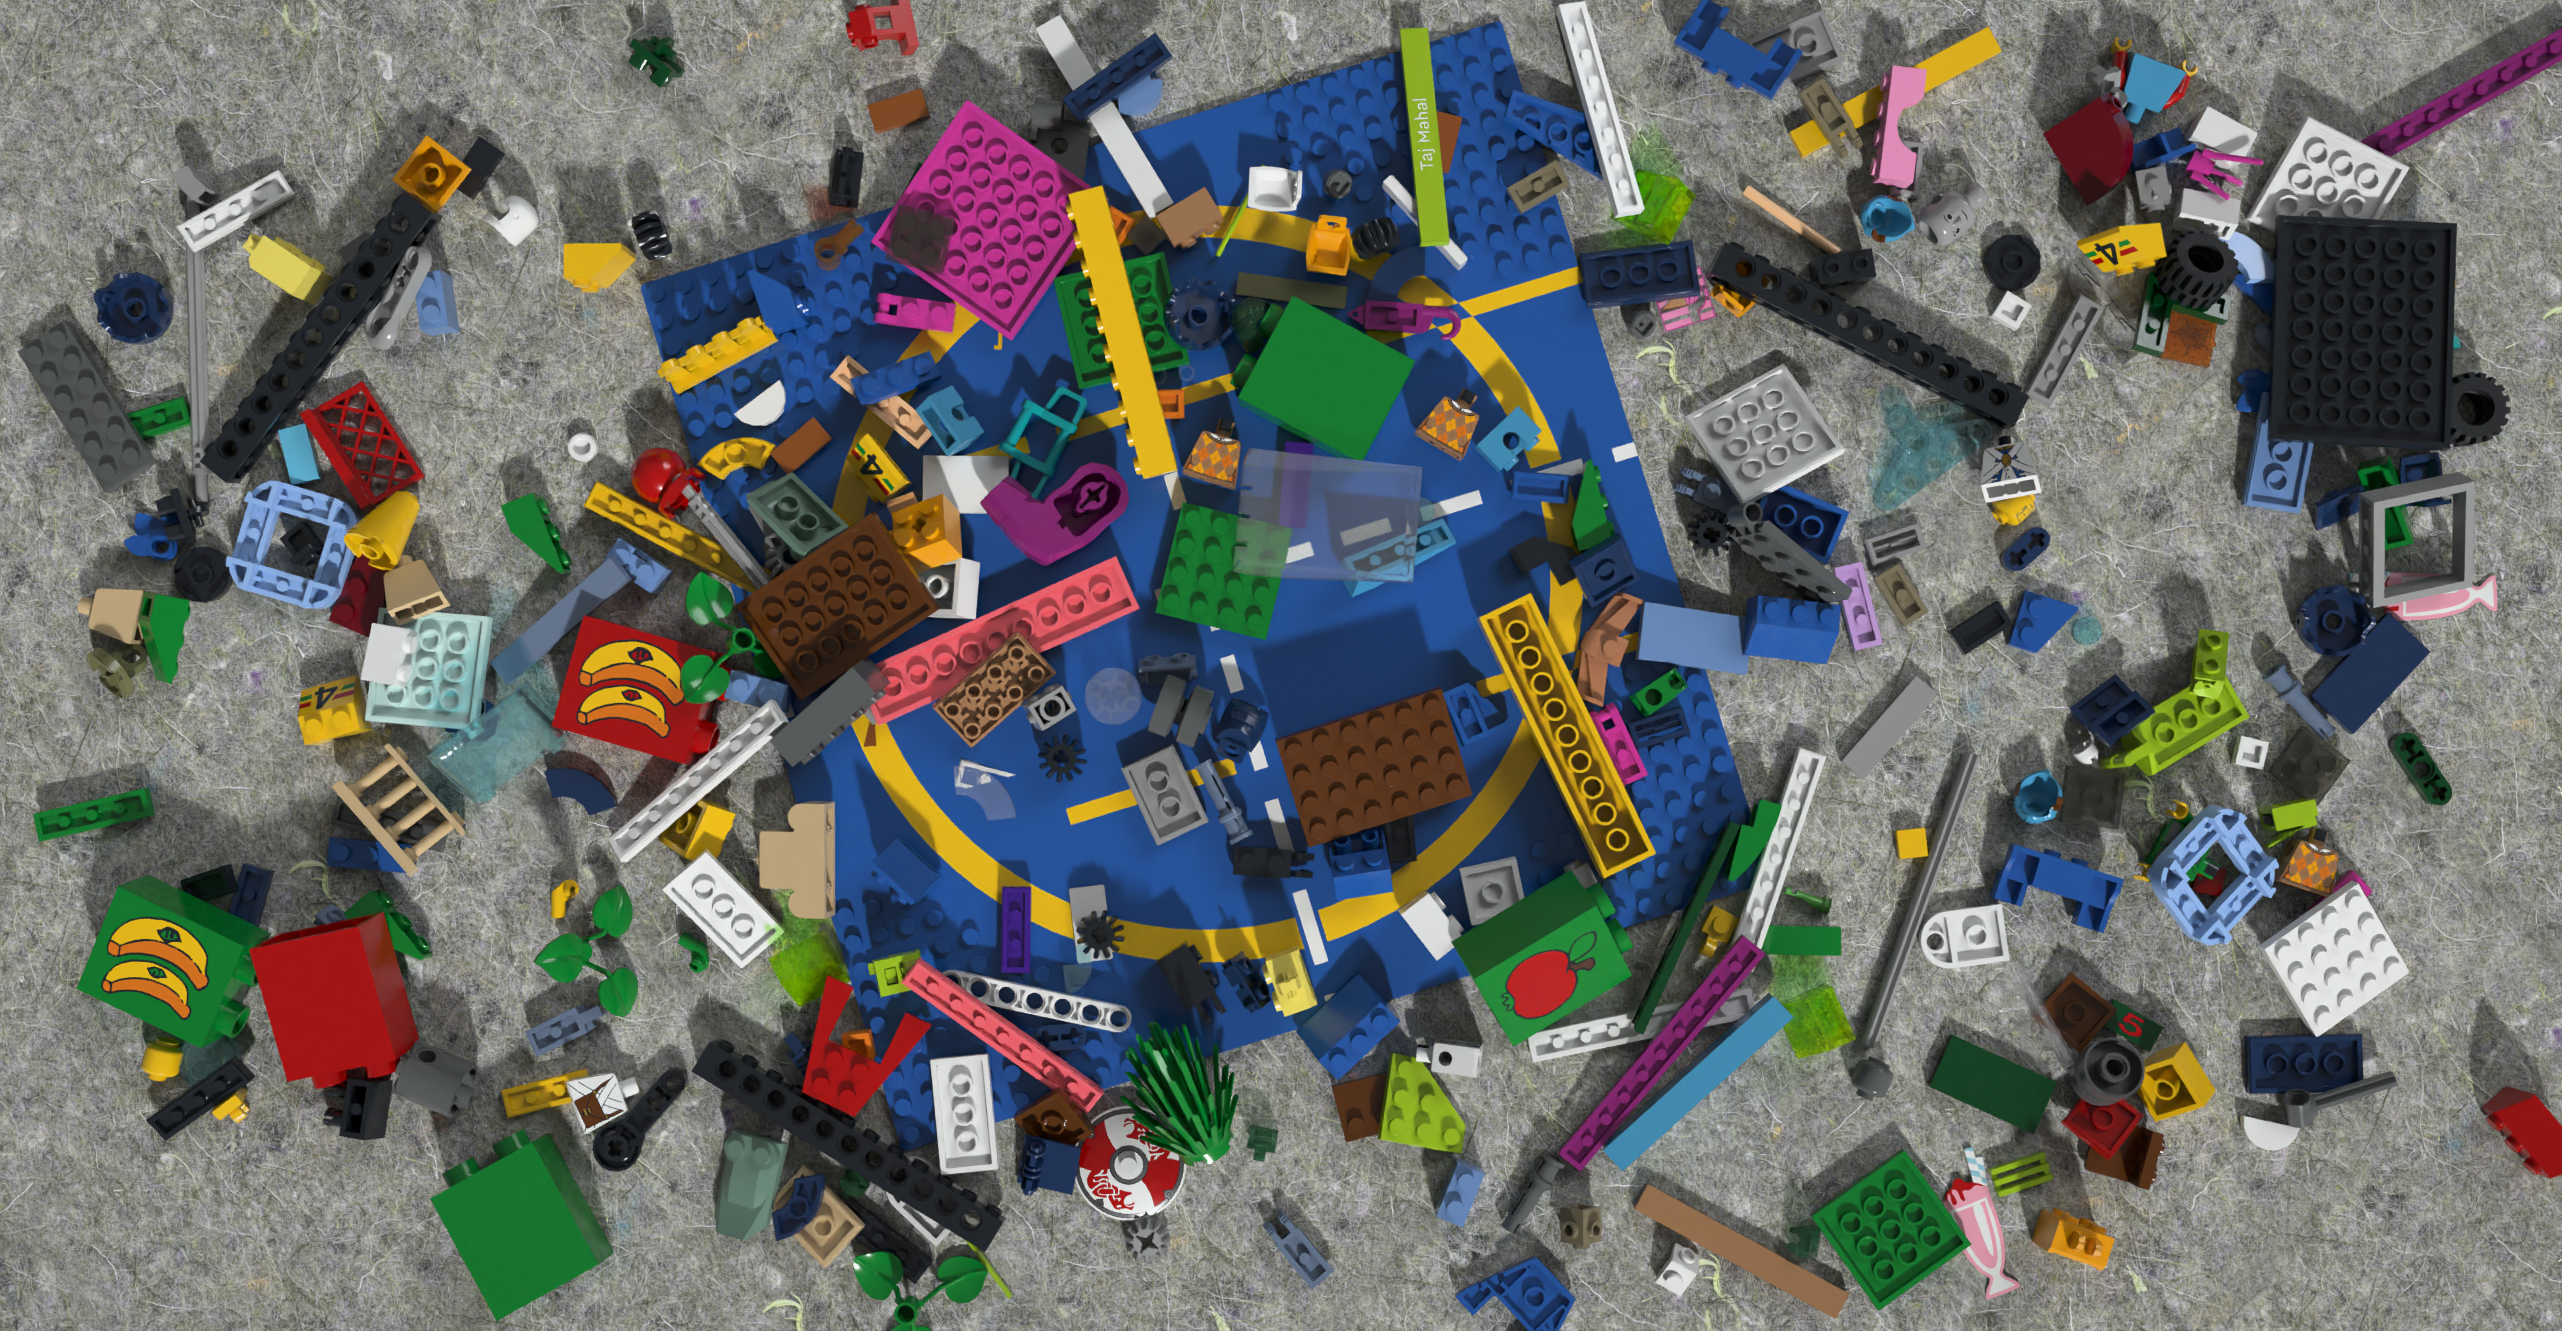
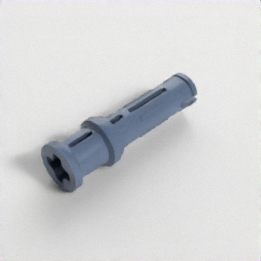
[2262,662,2336,740]
[1195,759,1254,845]

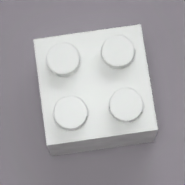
[1398,890,1464,961]

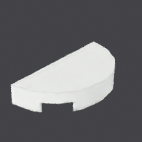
[734,380,786,426]
[2240,1115,2300,1150]

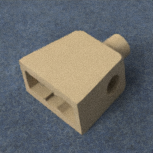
[383,555,450,626]
[78,588,155,645]

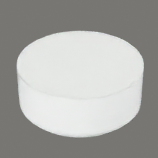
[568,433,599,462]

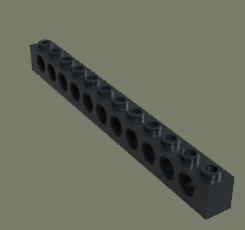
[200,191,443,483]
[1705,242,2029,429]
[691,1039,1006,1252]

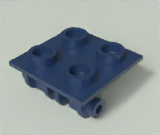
[1017,1134,1081,1196]

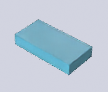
[278,423,323,486]

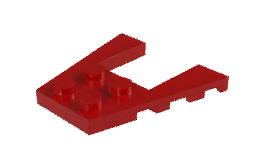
[802,974,932,1116]

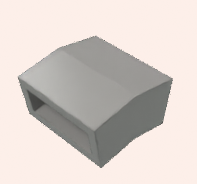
[173,165,221,208]

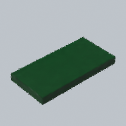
[1927,1034,2057,1134]

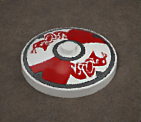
[1075,1104,1187,1221]

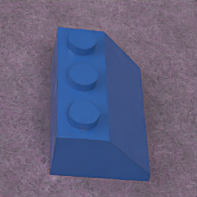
[1743,595,1841,664]
[1296,973,1400,1080]

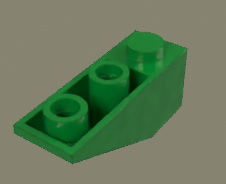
[1569,459,1615,553]
[501,493,572,575]
[138,591,190,684]
[343,890,433,960]

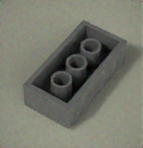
[769,657,891,767]

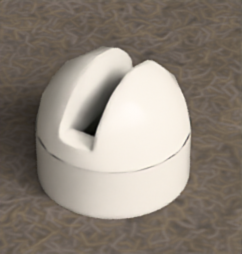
[2072,740,2099,765]

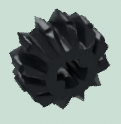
[631,210,672,260]
[1350,217,1400,260]
[1687,508,1735,556]
[1038,734,1087,783]
[1076,910,1125,959]

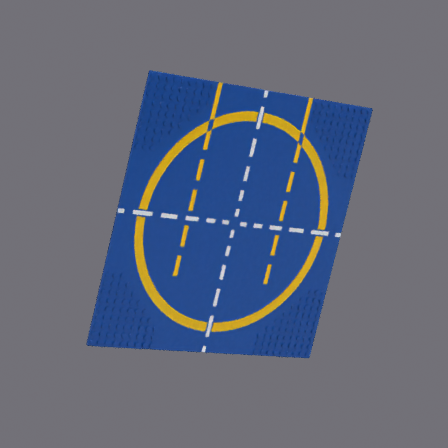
[641,21,1762,1150]

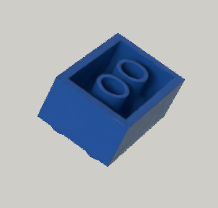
[1755,485,1849,566]

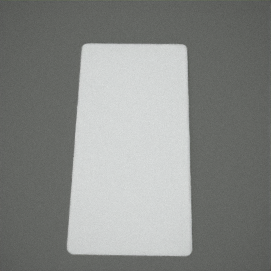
[1069,885,1113,963]

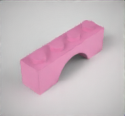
[1870,65,1927,188]

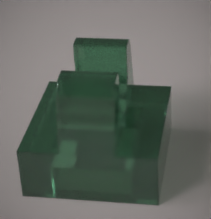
[1247,1125,1278,1162]
[1787,1225,1821,1259]

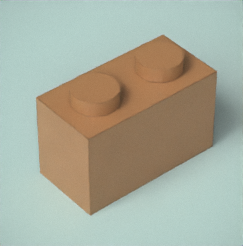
[1156,187,1223,251]

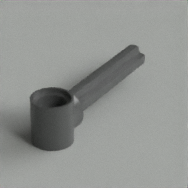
[2283,1071,2397,1128]

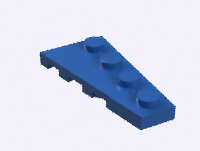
[1503,90,1603,180]

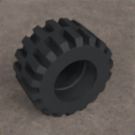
[2155,230,2239,309]
[2450,372,2511,447]

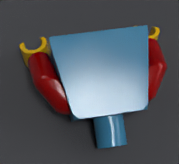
[2111,37,2198,124]

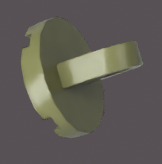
[86,644,148,699]

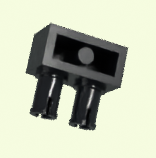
[323,1077,393,1140]

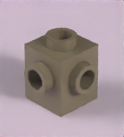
[1560,1203,1602,1249]

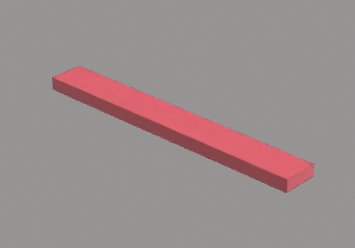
[901,957,1104,1114]

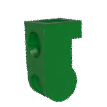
[1629,667,1688,717]

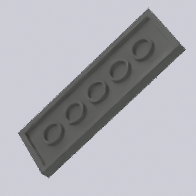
[18,321,157,494]

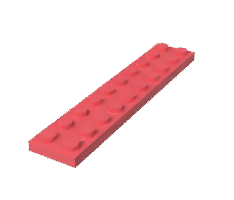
[870,556,1140,726]

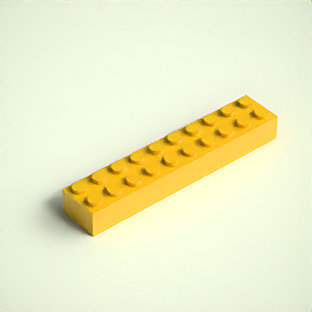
[1065,186,1179,479]
[1476,593,1656,878]

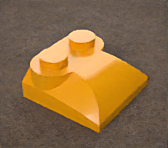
[392,135,472,212]

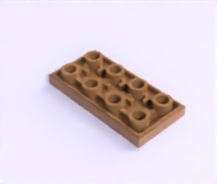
[932,630,1056,748]

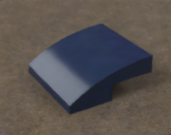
[2070,674,2155,747]

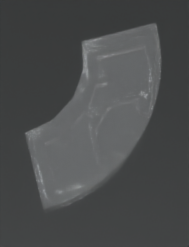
[954,766,1017,820]

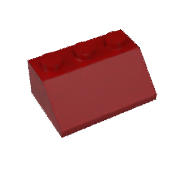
[2481,1086,2562,1179]

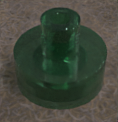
[839,1168,870,1199]

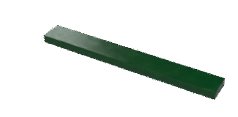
[1630,821,1740,1035]

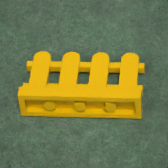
[657,315,778,394]

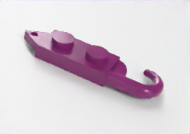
[1347,300,1461,340]

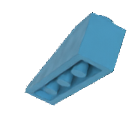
[1338,518,1456,597]

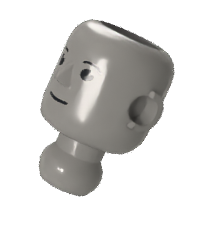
[1917,183,1988,246]

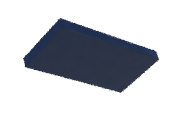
[1579,240,1700,310]
[2308,613,2430,734]
[2244,1033,2363,1094]

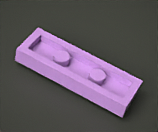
[1832,561,1883,651]

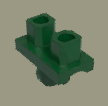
[628,36,685,87]

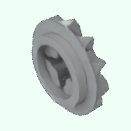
[1124,1217,1170,1263]

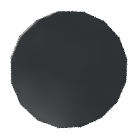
[1983,234,2041,292]
[173,547,233,603]

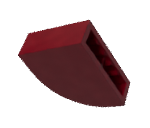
[2043,92,2133,206]

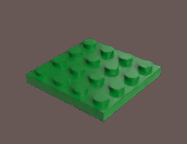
[1053,252,1190,390]
[1155,502,1293,640]
[1810,1149,1972,1311]

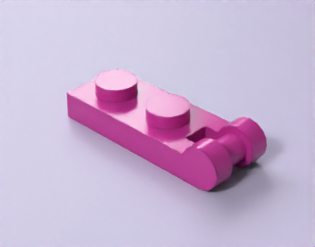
[873,293,957,334]
[1589,702,1648,786]

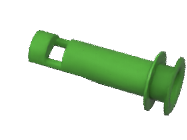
[1783,886,1832,915]

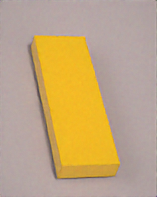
[501,1068,588,1118]

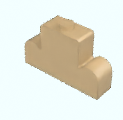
[756,801,835,919]

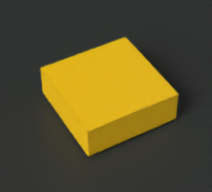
[1894,827,1928,859]

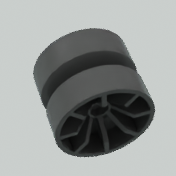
[1148,674,1215,748]
[2069,1037,2145,1106]

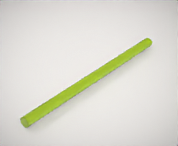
[1215,164,1265,257]
[965,1240,1013,1299]

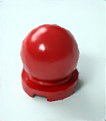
[631,447,706,519]

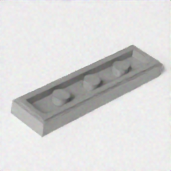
[2024,293,2105,408]
[1840,676,1938,780]

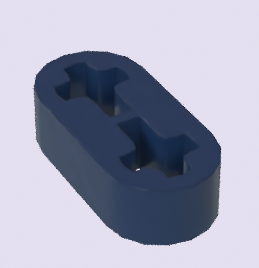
[2000,527,2050,572]
[1033,1022,1088,1051]

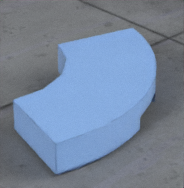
[2219,231,2274,284]

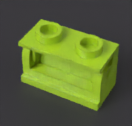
[2189,629,2229,699]

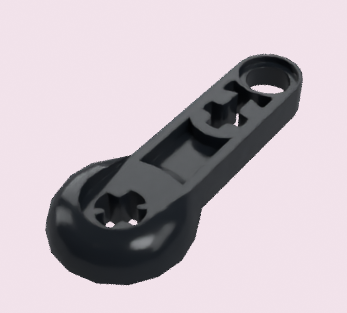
[592,1068,689,1172]

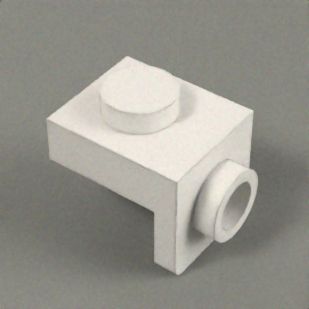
[1655,1243,1700,1296]

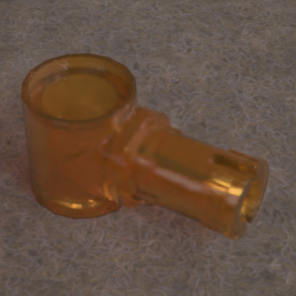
[814,218,864,271]

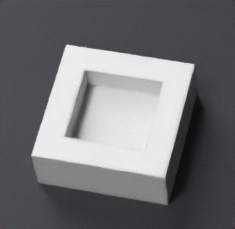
[1990,291,2032,331]
[2231,736,2269,770]

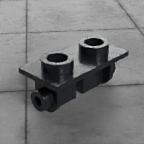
[829,147,864,209]

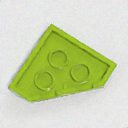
[1377,1053,1466,1154]

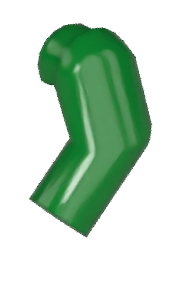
[678,931,710,973]

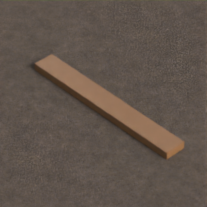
[1633,1182,1849,1319]

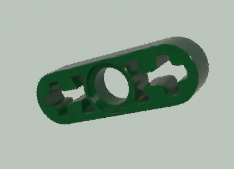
[2388,732,2452,806]

